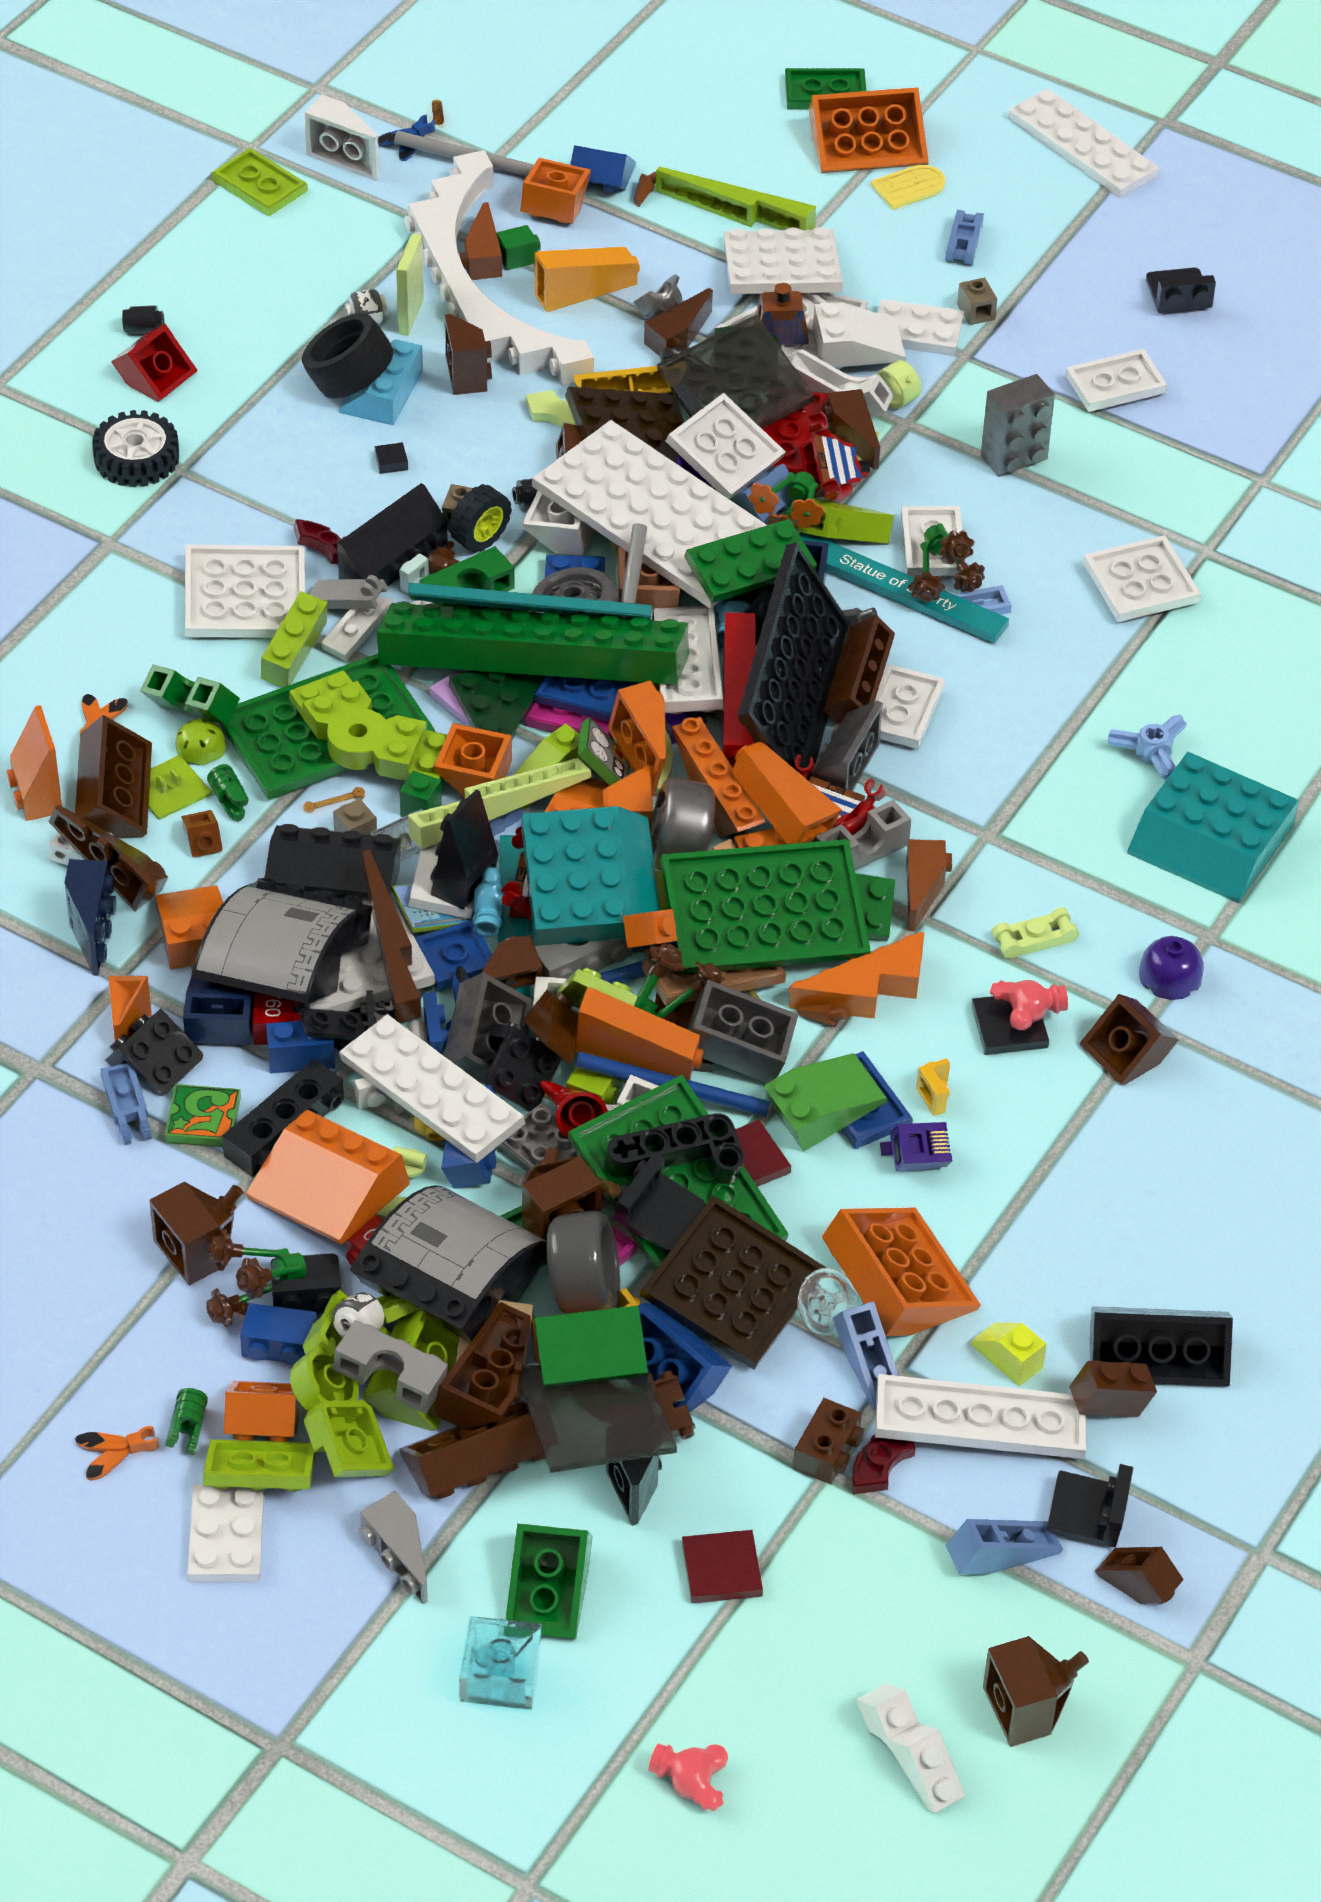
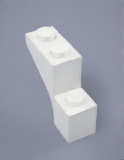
[784,349,894,418]
[856,1683,965,1813]

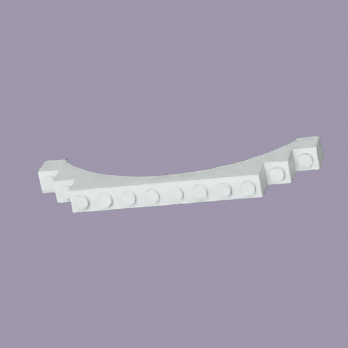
[405,150,594,386]

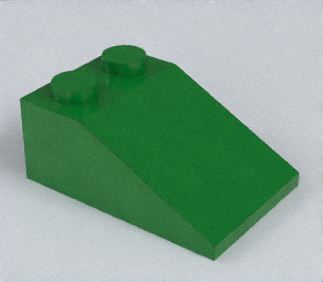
[504,1523,593,1639]

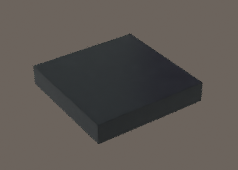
[971,996,1049,1055]

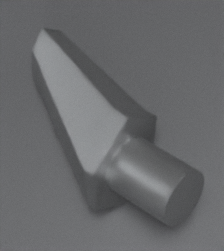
[842,607,878,626]

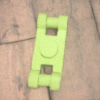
[991,907,1080,959]

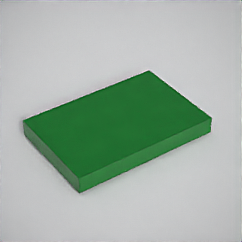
[785,68,866,109]
[534,1305,648,1388]

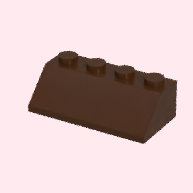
[75,715,152,838]
[399,1399,560,1499]

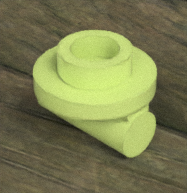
[393,1146,427,1178]

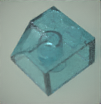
[459,1616,542,1710]

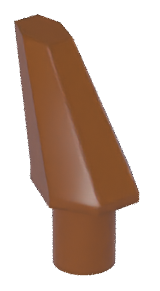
[634,172,656,207]
[796,1004,849,1027]

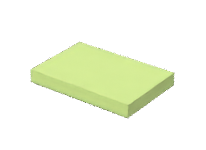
[396,233,424,336]

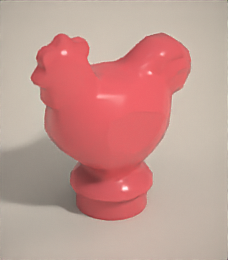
[989,980,1068,1030]
[648,1743,729,1811]

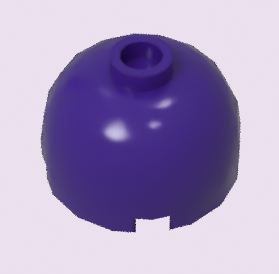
[1139,936,1204,1000]

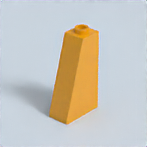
[535,246,640,312]

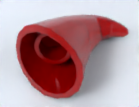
[540,1081,607,1139]

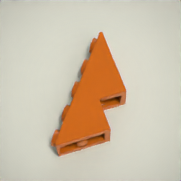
[672,717,766,838]
[788,932,925,1019]

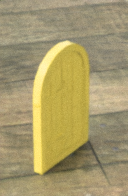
[871,165,945,210]

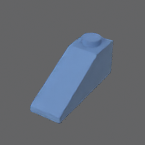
[833,1301,899,1411]
[945,1519,1063,1575]

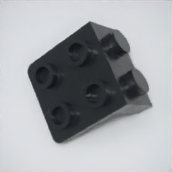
[1146,267,1216,313]
[105,1008,203,1096]
[484,1022,562,1112]
[613,1152,705,1253]
[270,1253,342,1313]

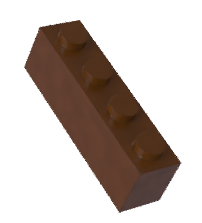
[823,614,895,724]

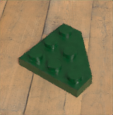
[449,671,545,740]

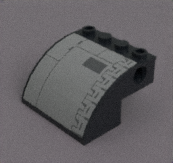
[192,878,373,1004]
[349,1185,547,1342]

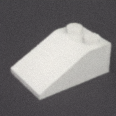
[304,94,379,181]
[813,302,906,367]

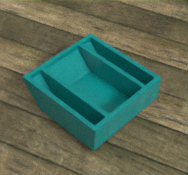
[1127,751,1299,903]
[521,806,660,946]

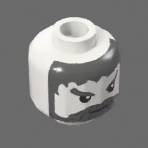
[345,289,388,325]
[333,1292,384,1338]

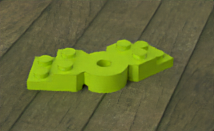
[289,670,447,781]
[290,1290,395,1477]

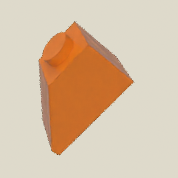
[623,909,677,948]

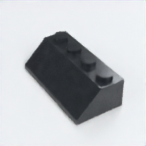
[337,483,448,593]
[264,824,401,898]
[1090,1306,1233,1386]

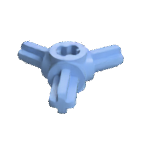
[1108,714,1187,780]

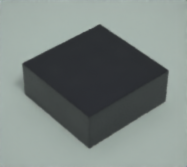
[374,442,408,474]

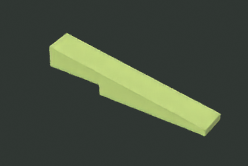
[408,758,591,850]

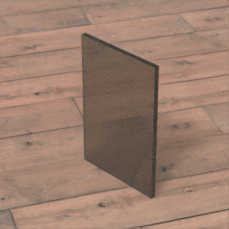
[519,1362,677,1473]

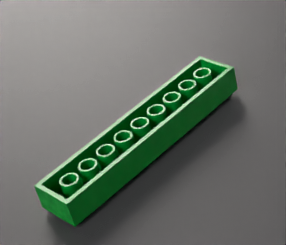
[376,601,689,685]

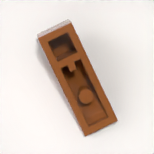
[460,202,502,280]
[906,839,952,931]

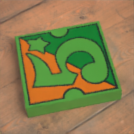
[165,1084,241,1147]

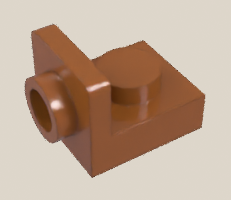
[181,810,223,857]

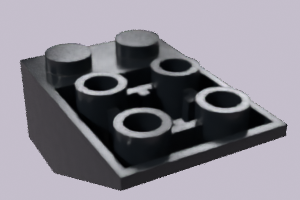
[430,790,499,910]

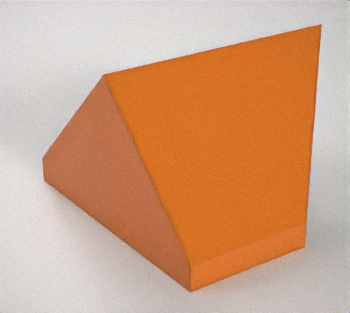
[602,764,654,832]
[108,976,152,1041]

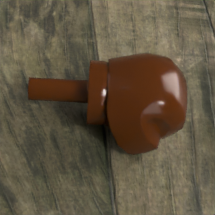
[427,541,460,574]

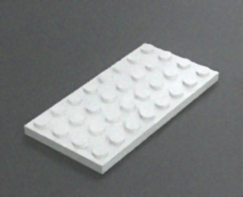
[532,420,767,609]

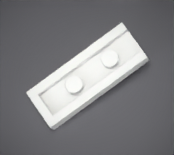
[321,596,394,662]

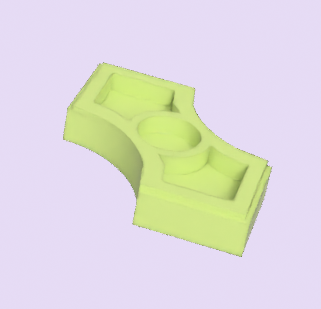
[525,390,576,428]

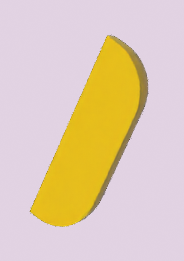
[573,363,687,393]

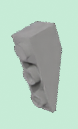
[359,1491,428,1604]

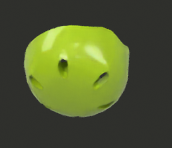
[175,718,226,765]

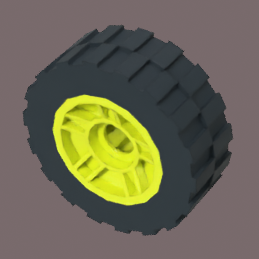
[449,484,512,553]

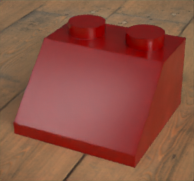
[111,324,198,402]

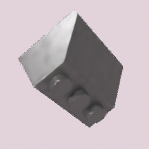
[808,701,883,791]
[444,972,533,1083]

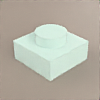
[399,553,429,596]

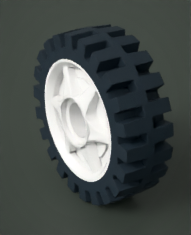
[92,410,179,487]

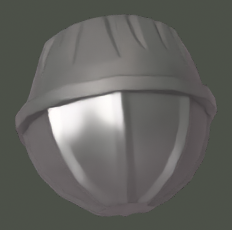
[634,274,683,319]

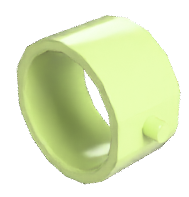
[876,360,922,409]

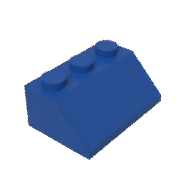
[626,1303,732,1412]

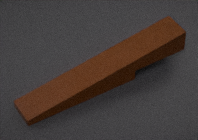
[362,849,421,1023]

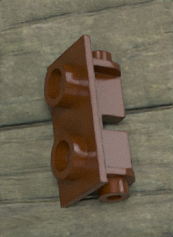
[645,1371,696,1448]

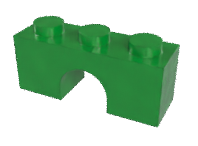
[419,546,515,607]
[140,664,240,726]

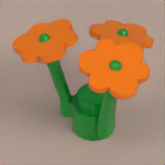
[749,471,824,530]

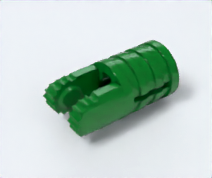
[207,764,249,822]
[165,1388,208,1455]

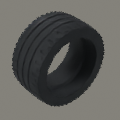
[302,313,394,399]

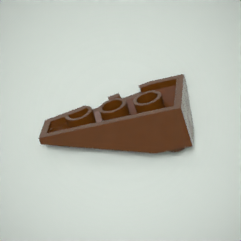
[49,805,168,912]
[433,1302,531,1429]

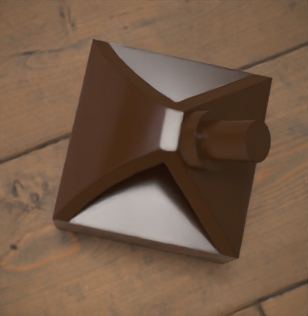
[522,1148,602,1241]
[149,1181,244,1286]
[983,1636,1089,1747]

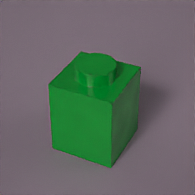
[496,225,541,270]
[399,770,442,819]

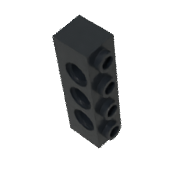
[222,1059,344,1177]

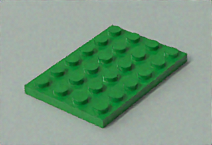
[219,654,435,800]
[660,839,871,974]
[568,1075,789,1271]

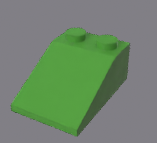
[764,1053,888,1152]

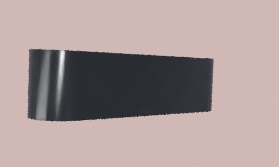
[604,1113,744,1184]

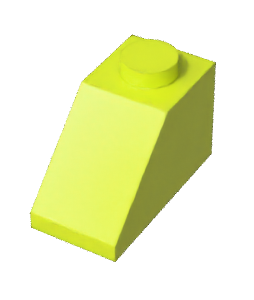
[970,1322,1047,1386]

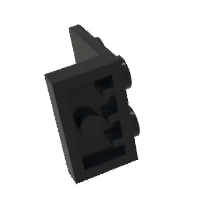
[1047,1464,1134,1548]

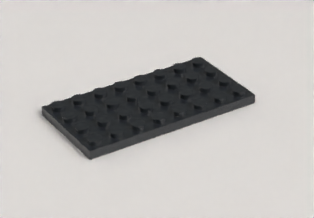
[737,542,852,780]

